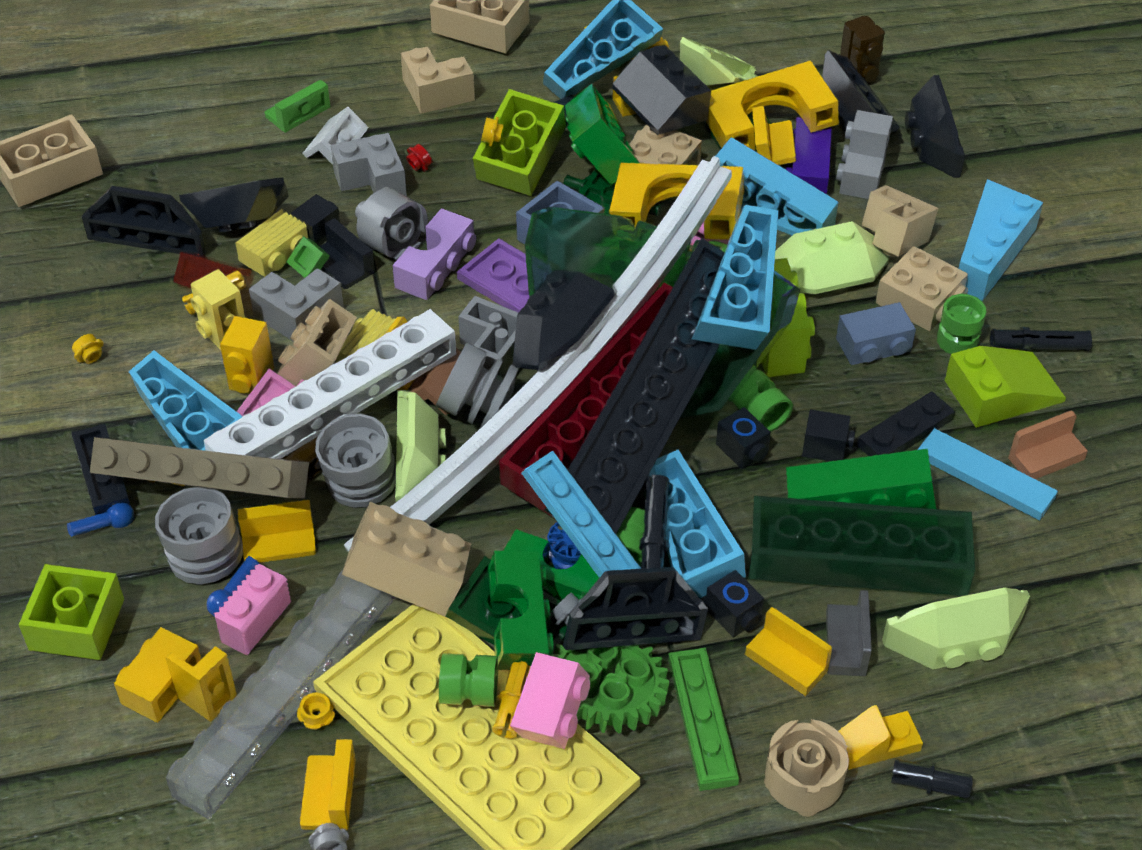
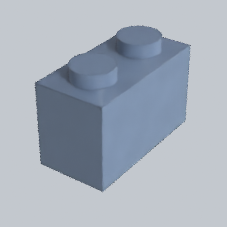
[836,302,916,365]

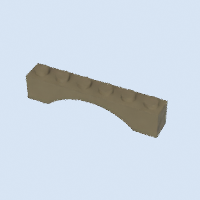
[90,437,309,498]

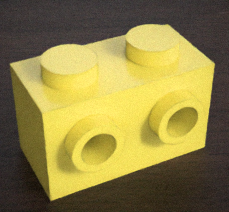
[191,269,245,350]

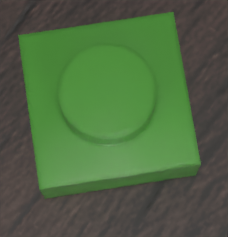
[286,236,330,278]

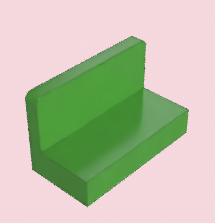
[264,80,331,133]

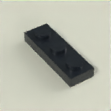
[857,391,956,456]
[71,423,130,515]

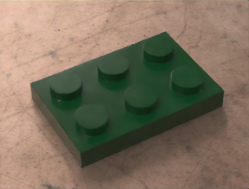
[446,556,567,654]

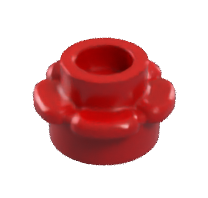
[406,144,433,172]

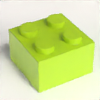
[19,564,124,660]

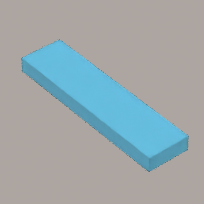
[918,428,1058,521]
[521,451,641,578]

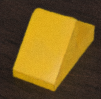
[838,705,923,770]

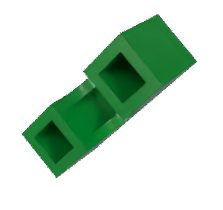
[503,529,599,601]
[488,550,553,670]

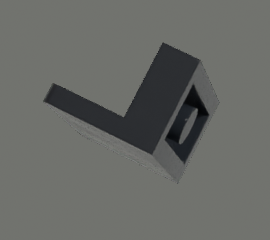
[319,218,375,289]

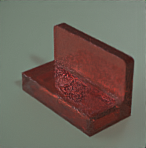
[173,252,252,288]

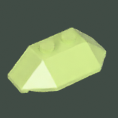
[680,37,758,91]
[775,221,890,294]
[395,390,446,502]
[882,588,1030,669]

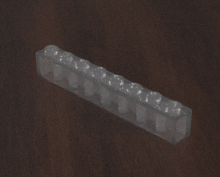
[165,570,395,820]

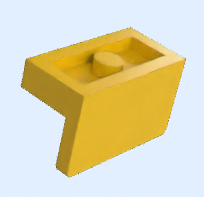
[752,106,796,165]
[238,500,316,563]
[745,607,832,696]
[166,646,237,722]
[300,739,356,830]

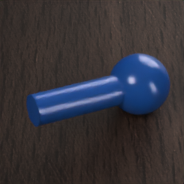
[67,503,135,537]
[206,556,260,617]

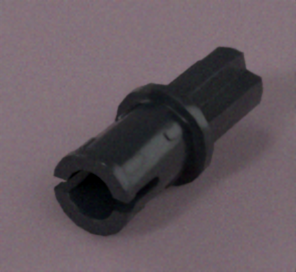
[891,758,973,798]

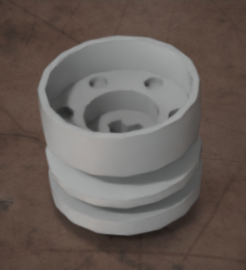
[436,342,519,428]
[315,414,396,508]
[155,487,243,584]

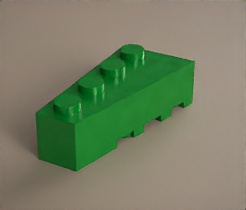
[565,83,639,185]
[786,448,939,525]

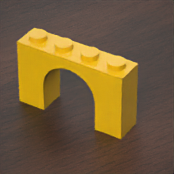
[706,60,839,150]
[609,163,744,240]

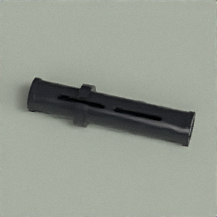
[989,327,1092,351]
[639,475,670,569]

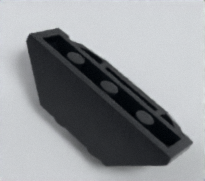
[822,50,899,133]
[905,75,965,178]
[179,177,289,232]
[82,186,206,258]
[513,270,616,371]
[563,567,708,650]

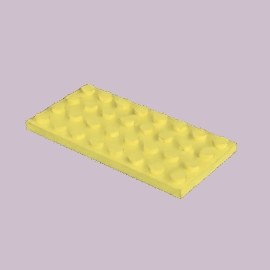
[313,604,640,850]

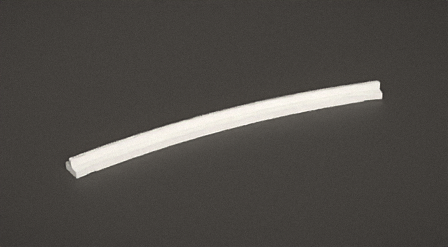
[344,156,732,553]

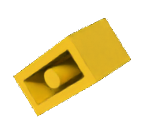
[220,316,275,394]
[114,627,201,723]

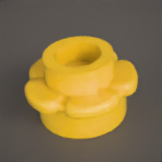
[481,117,503,146]
[72,334,104,364]
[297,692,335,730]

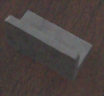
[826,590,871,677]

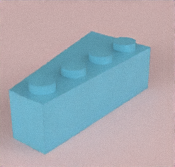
[543,0,663,99]
[715,137,838,235]
[959,179,1043,301]
[692,205,778,350]
[129,350,243,451]
[648,450,746,598]

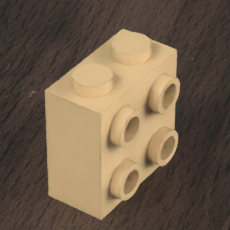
[630,124,702,165]
[876,246,968,331]
[277,299,357,386]

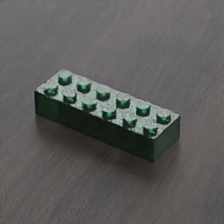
[749,496,975,596]

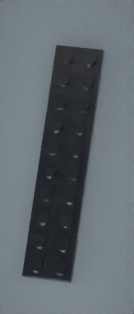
[544,238,725,534]

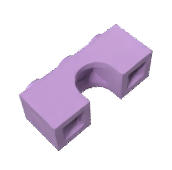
[393,208,476,300]

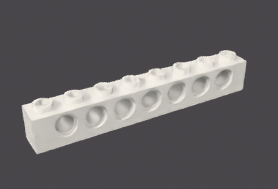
[204,309,456,459]

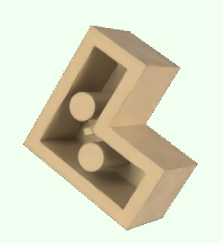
[401,46,475,114]
[862,185,939,257]

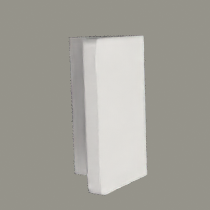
[302,107,368,165]

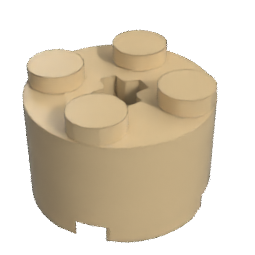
[764,719,849,817]

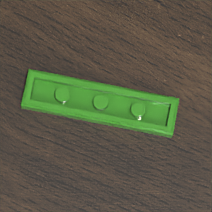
[668,648,739,791]

